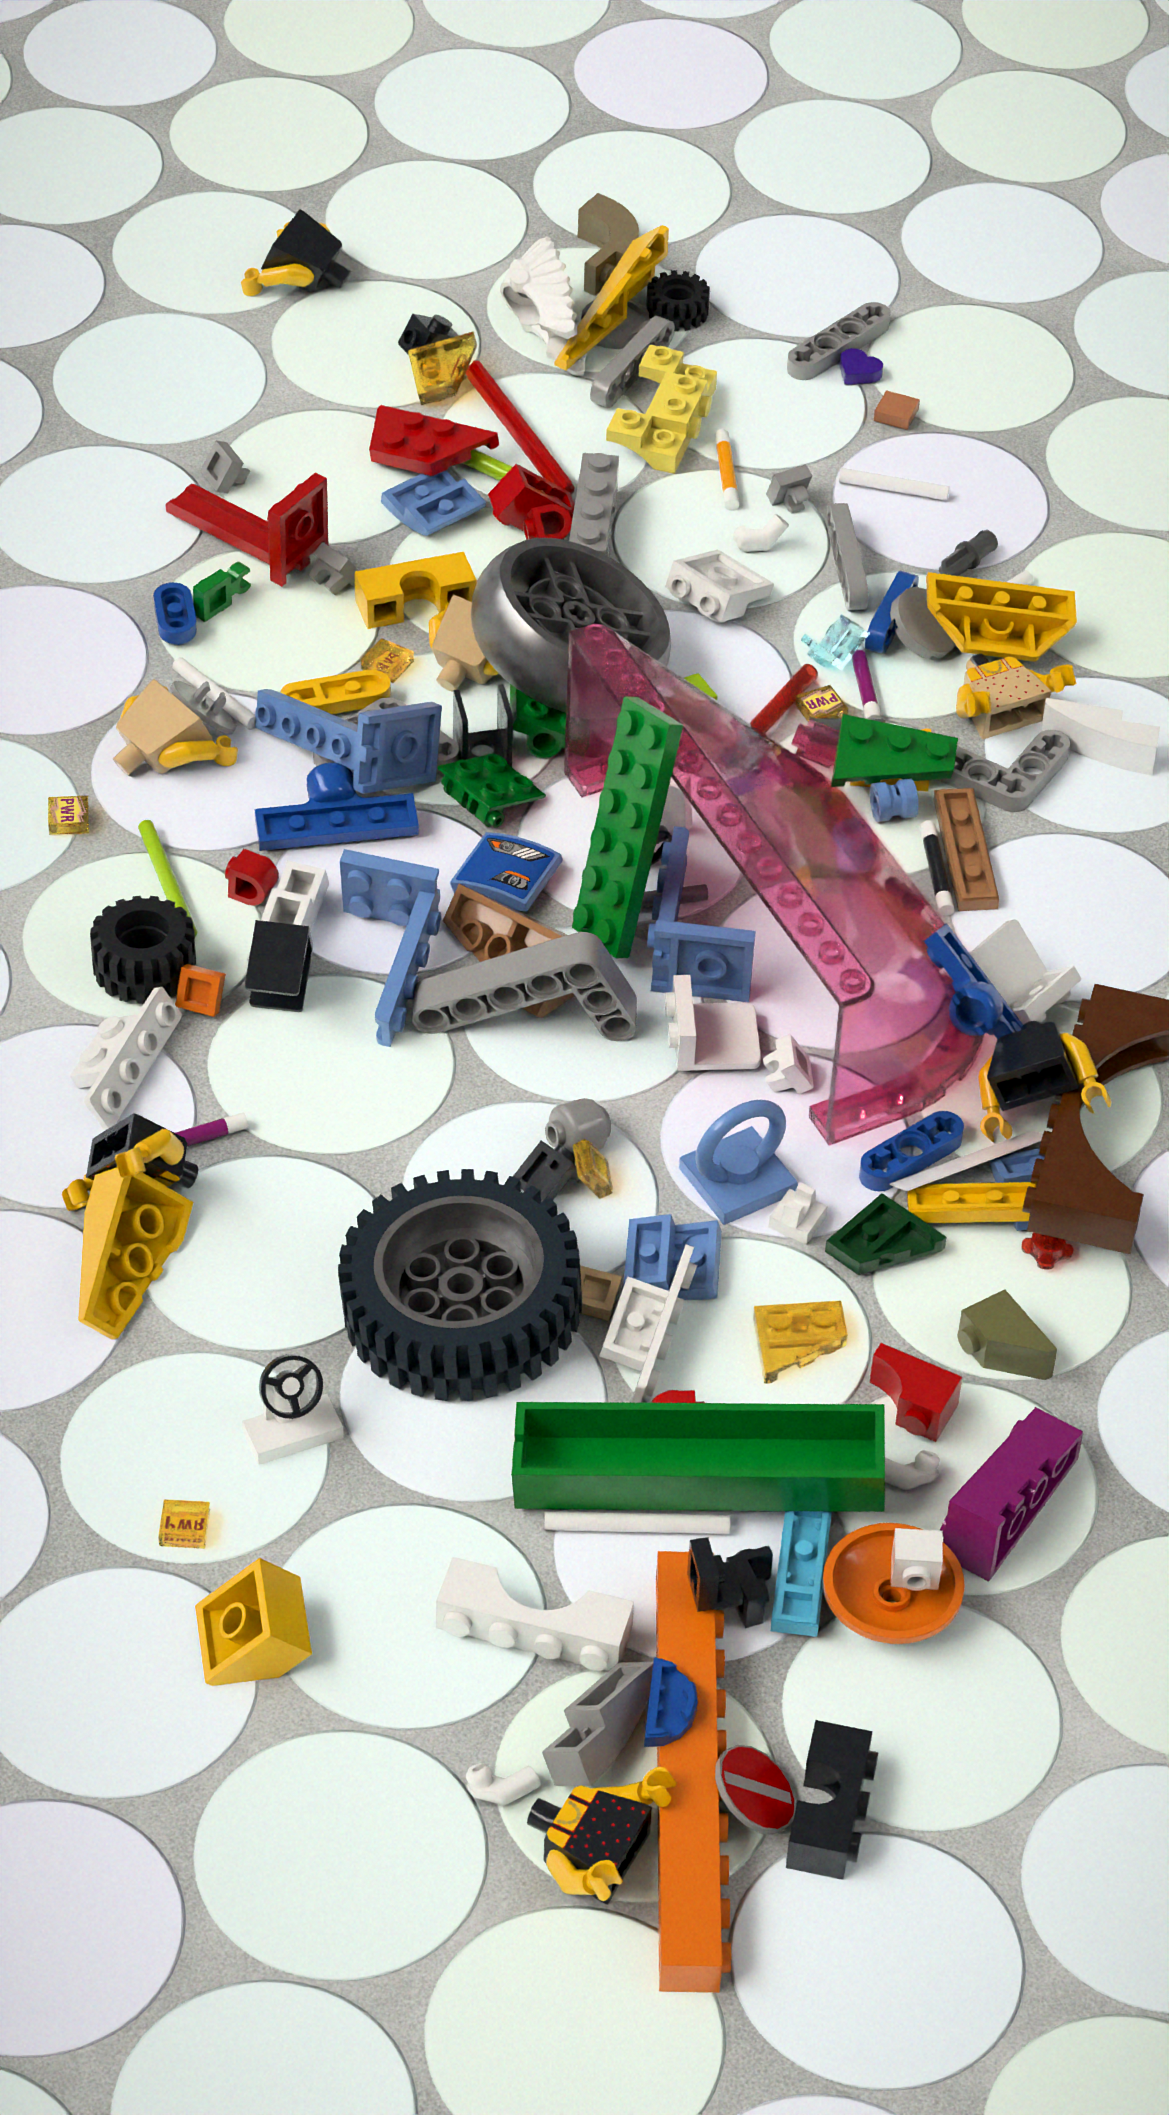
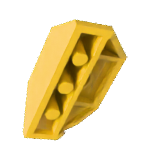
[926,572,1077,662]

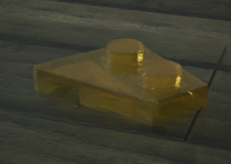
[408,331,478,406]
[753,1300,848,1384]

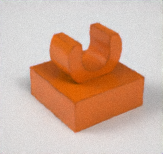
[175,964,226,1017]

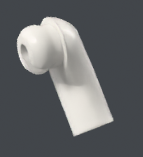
[466,1763,540,1805]

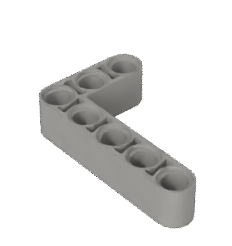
[412,932,637,1041]

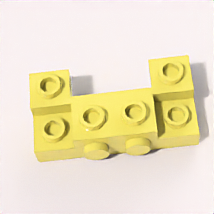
[606,345,717,474]

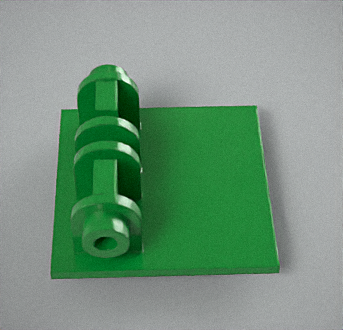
[438,753,546,828]

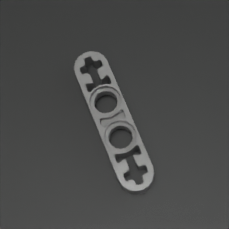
[787,302,891,380]
[590,316,675,408]
[826,503,868,610]

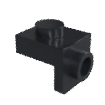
[398,313,462,362]

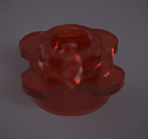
[1021,1232,1074,1270]

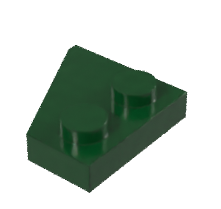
[825,1193,947,1275]

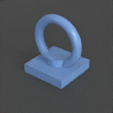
[679,1099,798,1225]

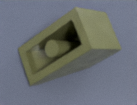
[957,1289,1057,1380]

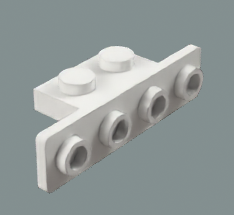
[70,987,182,1130]
[599,1244,697,1403]

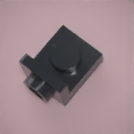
[512,1140,582,1202]
[687,1537,744,1612]
[726,1546,773,1629]

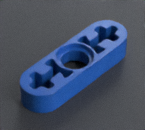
[865,570,919,654]
[859,1111,964,1192]

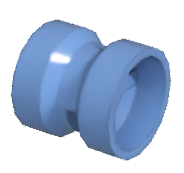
[870,778,919,822]

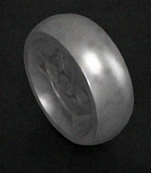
[471,538,671,717]

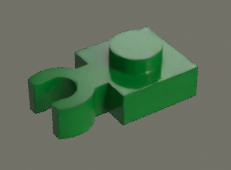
[193,562,251,622]

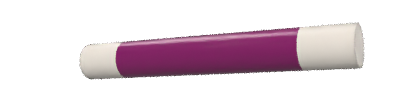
[848,637,882,719]
[175,1112,249,1147]

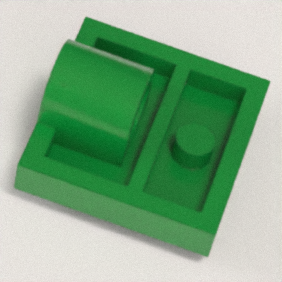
[510,684,588,758]

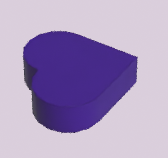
[840,348,883,385]

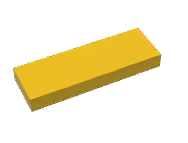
[907,1182,1037,1223]

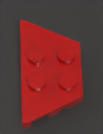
[369,405,499,476]

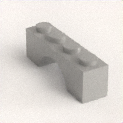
[569,453,619,556]

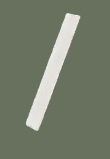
[890,1131,1043,1191]

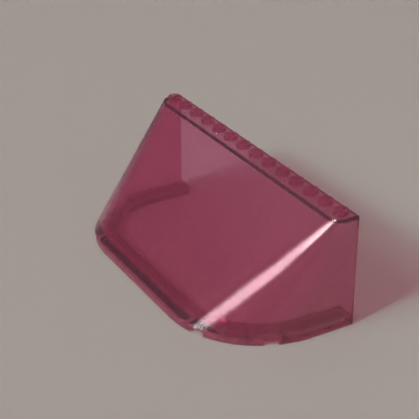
[564,624,985,1146]

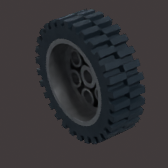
[338,1169,582,1401]

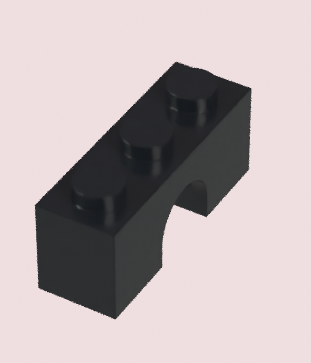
[785,1720,879,1880]

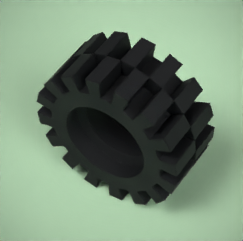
[646,270,710,332]

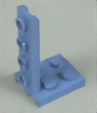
[255,689,442,794]
[647,826,756,1002]
[339,849,442,1047]

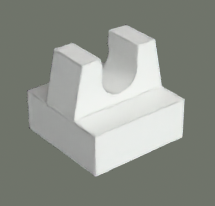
[763,1034,814,1094]
[768,1182,828,1245]

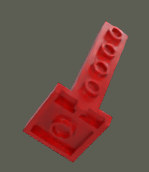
[165,472,329,587]

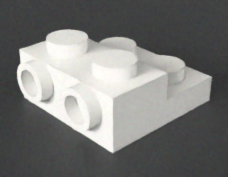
[665,549,775,622]

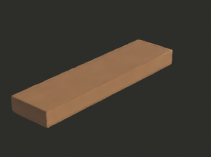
[933,788,999,911]

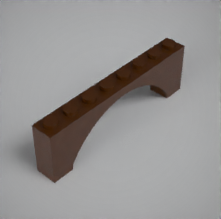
[1022,984,1169,1254]

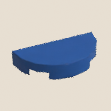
[644,1657,698,1747]

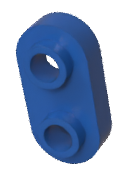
[153,582,197,645]

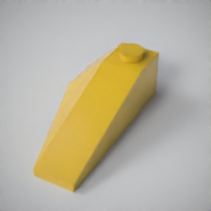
[78,1167,194,1340]

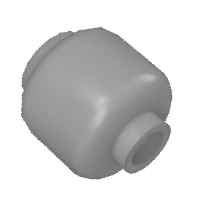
[545,1098,611,1157]

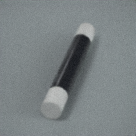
[920,820,954,916]

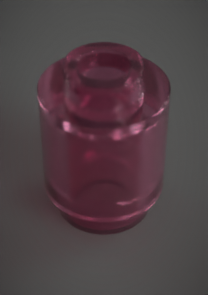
[791,719,839,769]

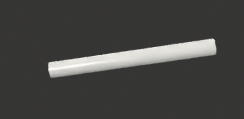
[544,1512,730,1534]

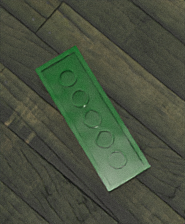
[572,696,683,959]

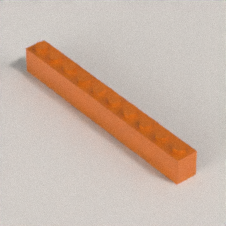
[656,1551,731,1993]

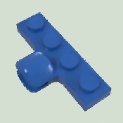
[254,763,419,851]
[924,923,1023,1039]

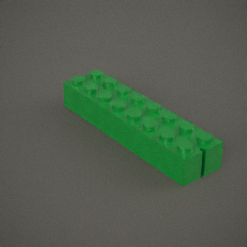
[511,1402,885,1512]

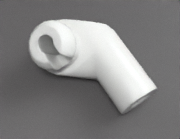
[733,514,789,552]
[885,1450,940,1490]

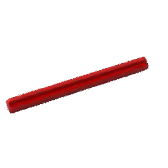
[464,360,575,494]

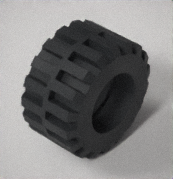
[90,895,196,1004]

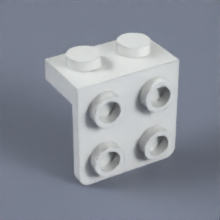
[969,919,1082,1025]
[665,975,761,1071]

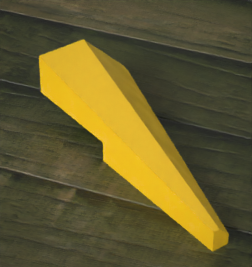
[554,225,669,371]

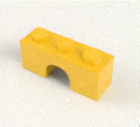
[355,551,477,629]

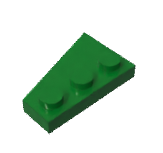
[831,714,958,787]

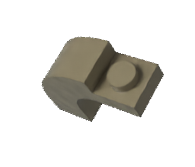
[577,193,639,296]

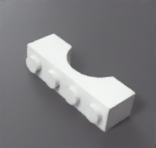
[436,1556,634,1671]

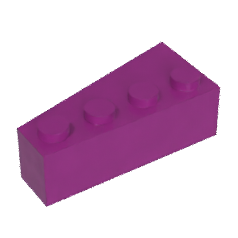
[940,1407,1083,1582]

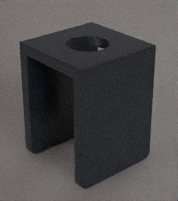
[453,684,513,767]
[245,920,313,1012]

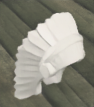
[500,236,586,376]

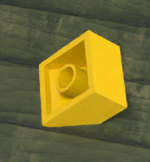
[195,1558,312,1686]

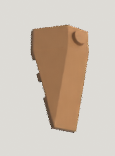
[442,884,575,1018]

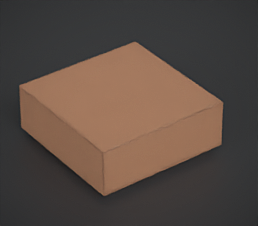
[874,390,920,430]

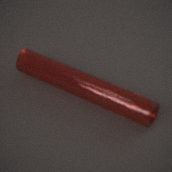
[742,664,818,744]

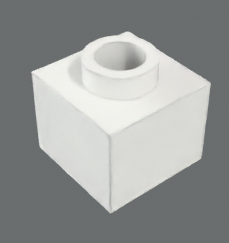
[891,1528,943,1591]

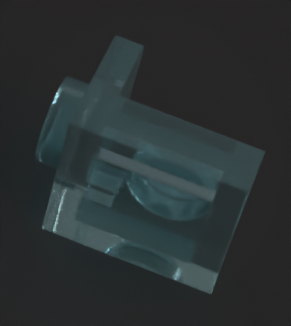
[800,614,869,670]

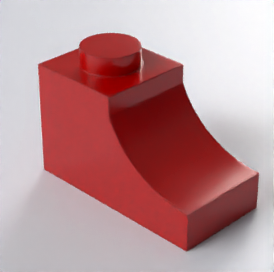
[488,464,575,531]
[870,1343,963,1442]

